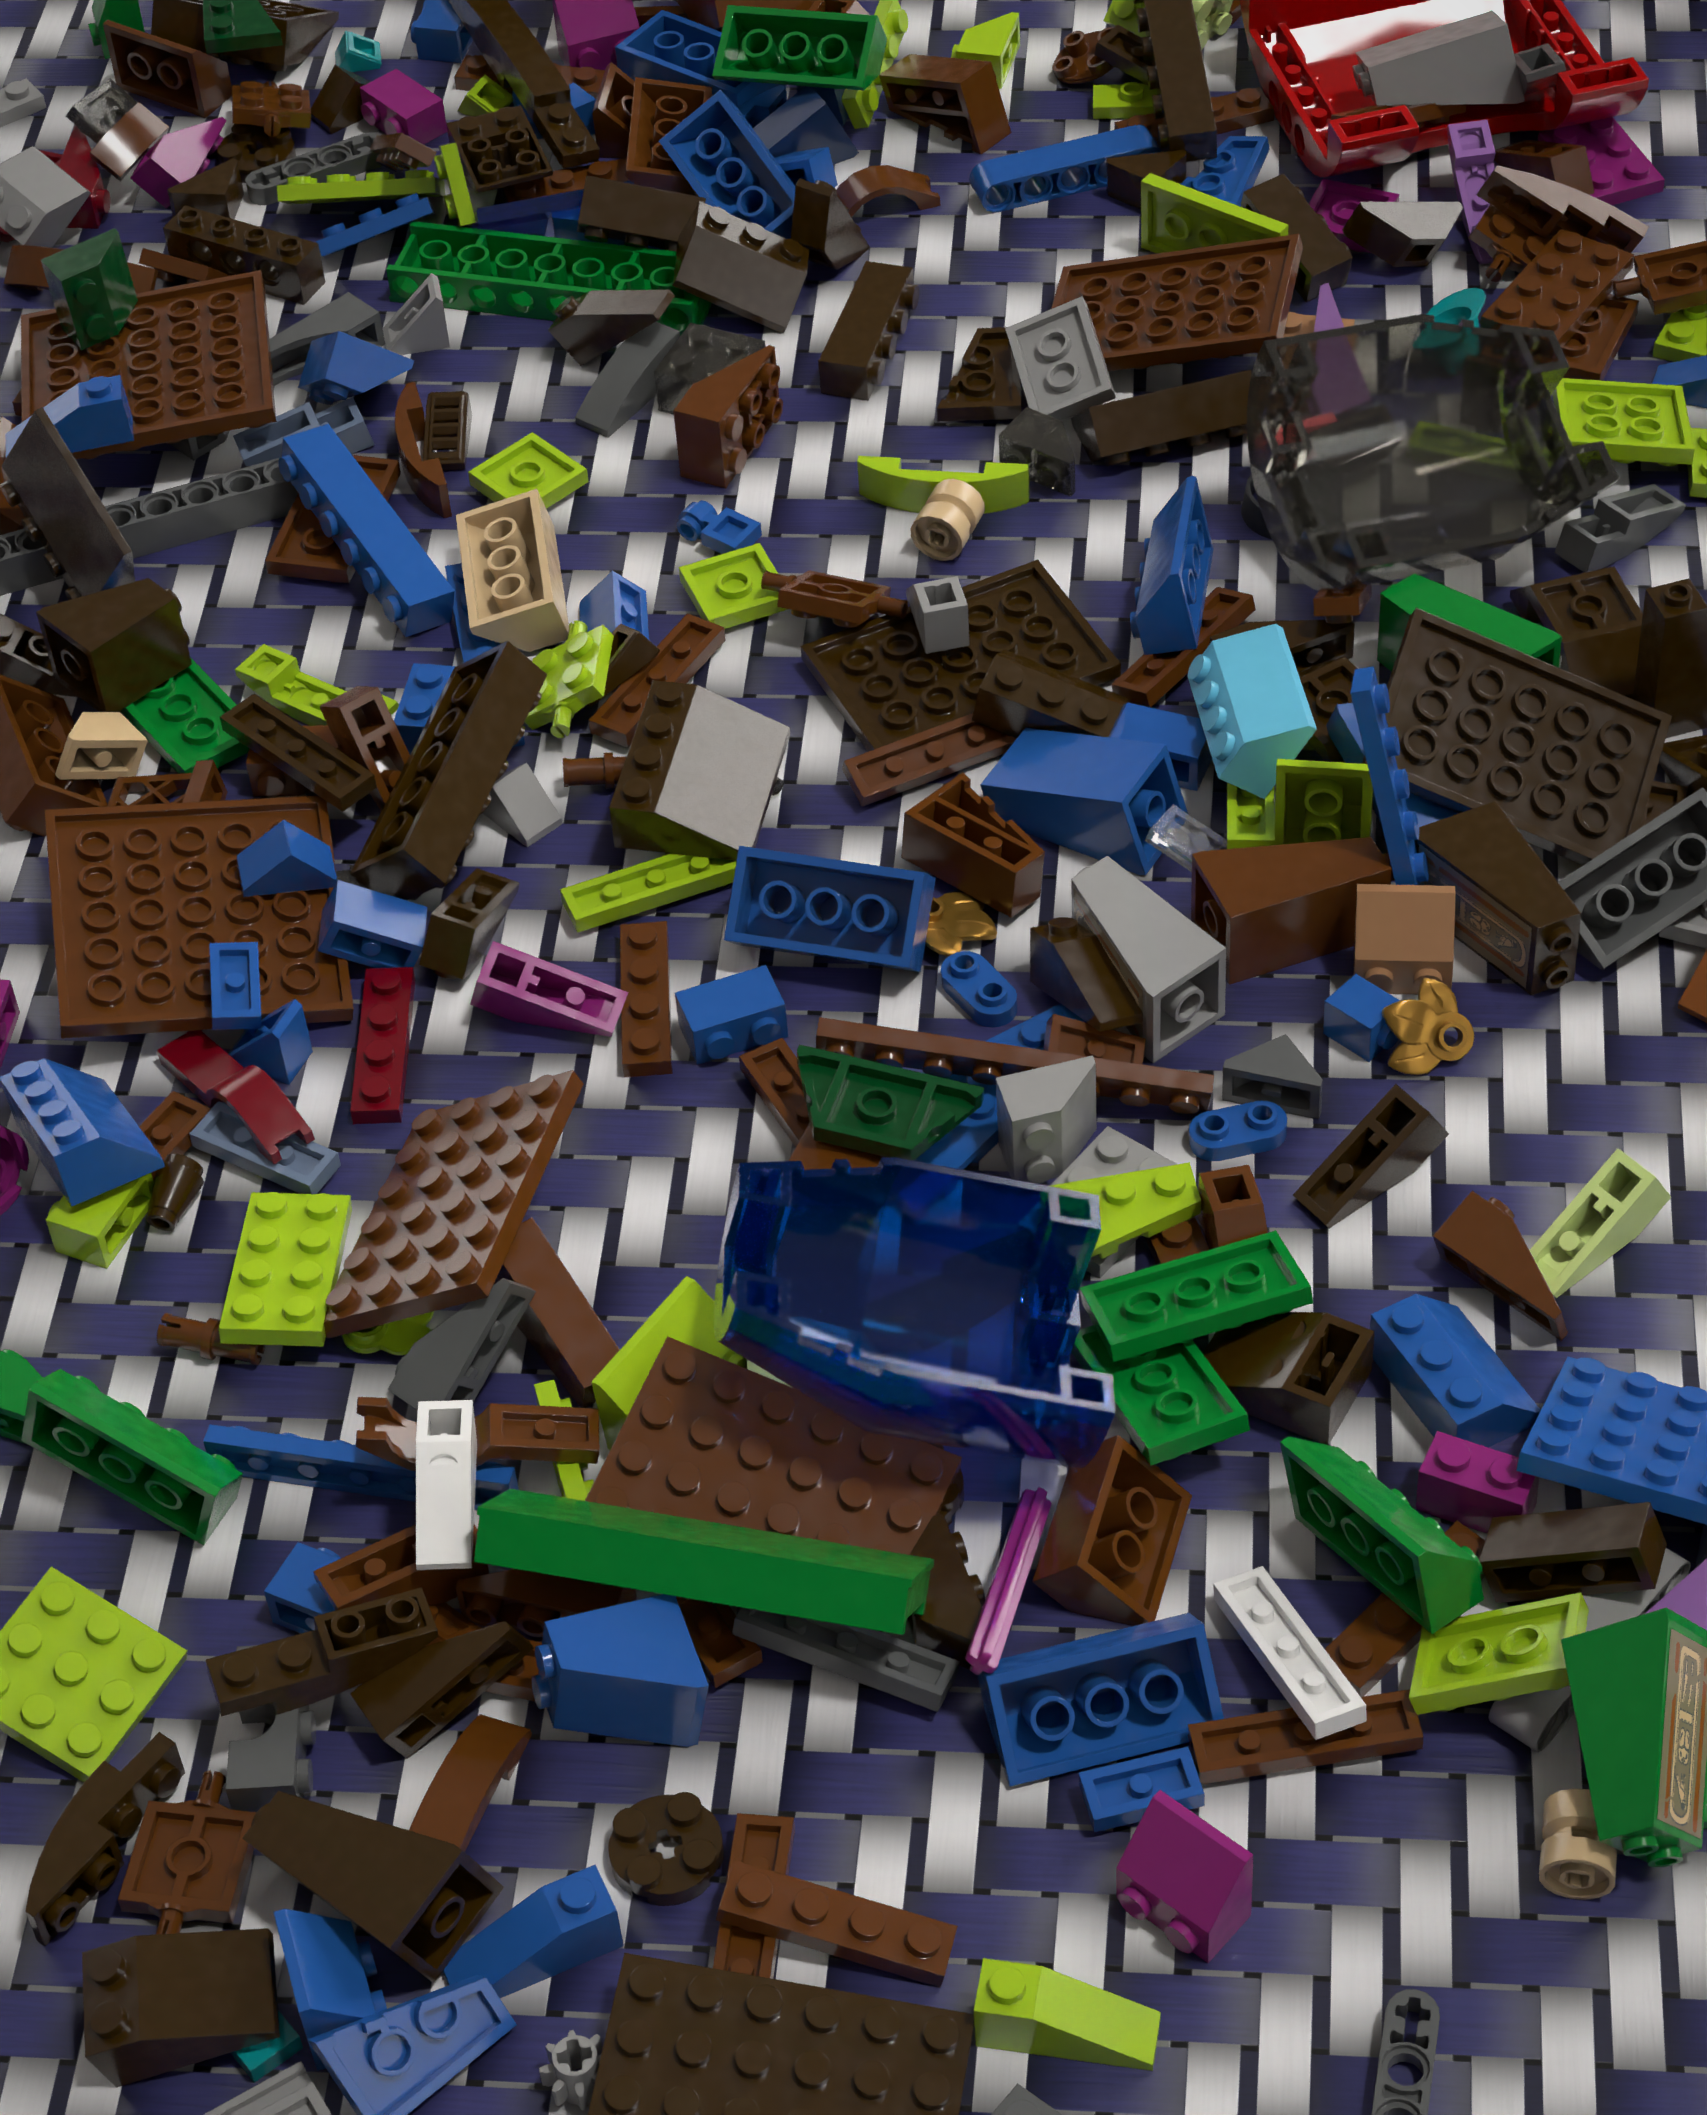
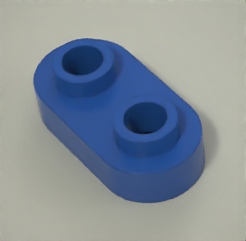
[941,951,1018,1028]
[1189,1101,1287,1161]

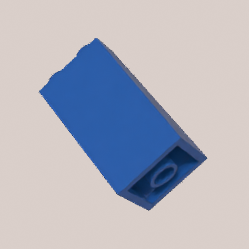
[980,728,1189,876]

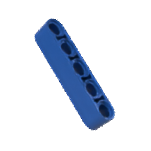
[969,125,1163,212]

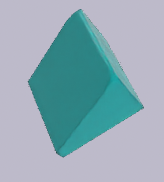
[335,31,382,72]

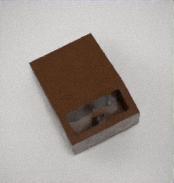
[673,345,783,489]

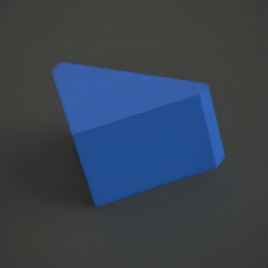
[237,820,337,897]
[228,999,313,1085]

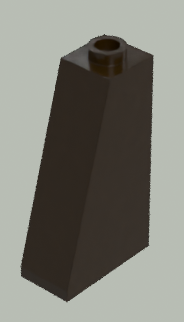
[1633,578,1707,738]

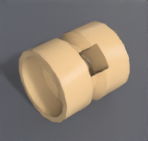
[910,479,985,561]
[1539,1788,1617,1900]

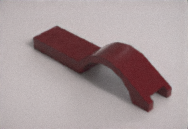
[156,1030,315,1164]

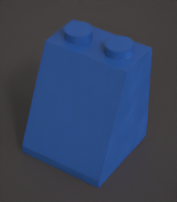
[532,1594,709,1747]

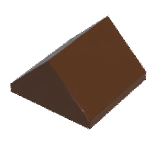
[593,62,634,158]

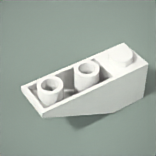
[416,1400,477,1570]

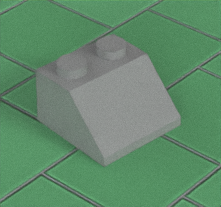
[0,146,91,248]
[996,1056,1097,1187]

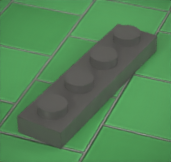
[732,1607,960,1712]

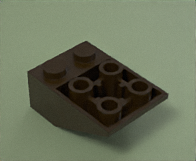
[446,105,553,194]
[1203,1312,1375,1445]

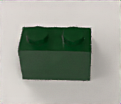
[41,228,138,350]

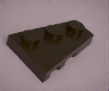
[937,327,1021,422]

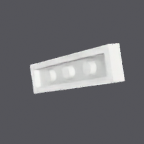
[1213,1566,1367,1740]

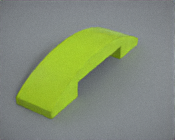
[857,456,1029,514]
[235,644,399,726]

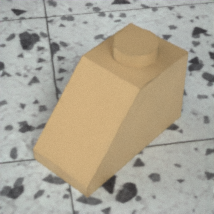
[55,712,148,780]

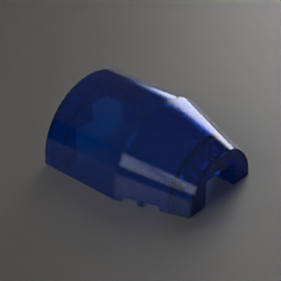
[714,1157,1116,1469]

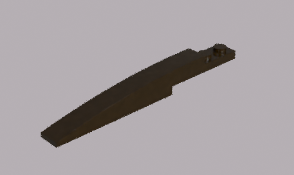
[448,0,600,168]

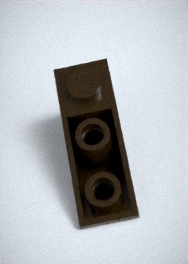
[0,614,80,698]

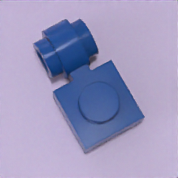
[677,500,762,554]

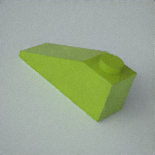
[974,1958,1161,2071]

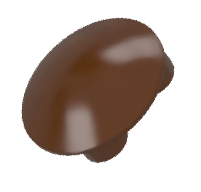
[1052,27,1114,84]

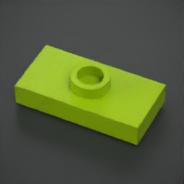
[1093,82,1157,119]

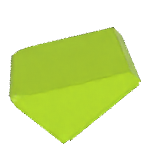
[457,75,513,116]

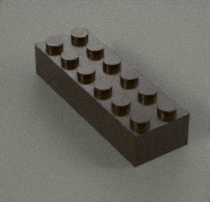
[350,641,547,901]

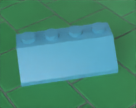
[1187,624,1317,799]

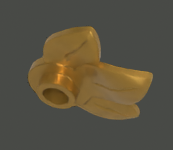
[925,892,997,957]
[1382,978,1474,1075]

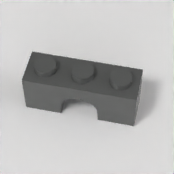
[225,1645,316,1812]

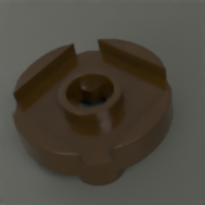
[217,124,296,183]
[608,1792,724,1906]

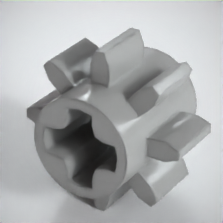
[539,2030,603,2110]

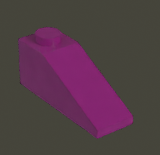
[470,941,629,1037]

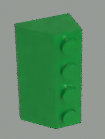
[712,5,887,91]
[21,1369,243,1546]
[1280,1436,1484,1634]

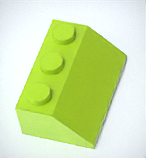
[591,1276,747,1450]

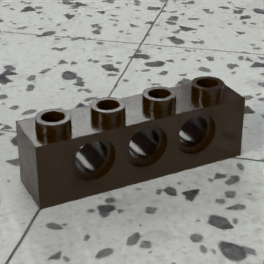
[163,206,325,305]

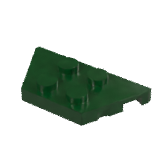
[797,1044,984,1163]

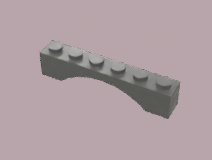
[170,292,385,461]

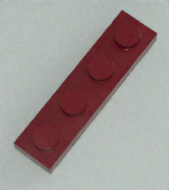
[350,967,416,1124]

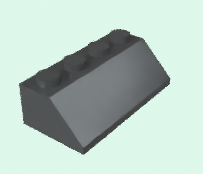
[1558,787,1707,970]

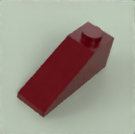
[58,126,111,229]

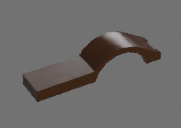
[837,165,941,218]
[356,1397,600,1471]

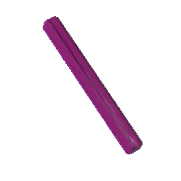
[965,1487,1052,1675]

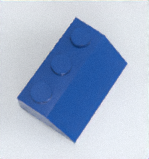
[1370,1294,1541,1448]

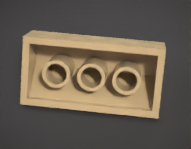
[456,489,569,652]

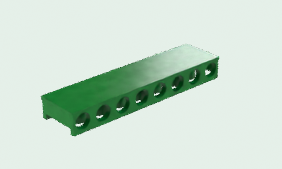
[386,221,712,338]
[474,1489,934,1635]

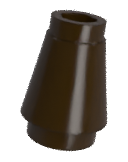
[146,1154,204,1231]

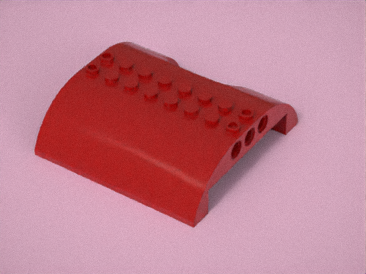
[1240,0,1649,177]

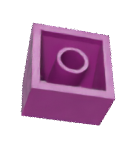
[552,0,640,70]
[1116,1790,1253,1963]

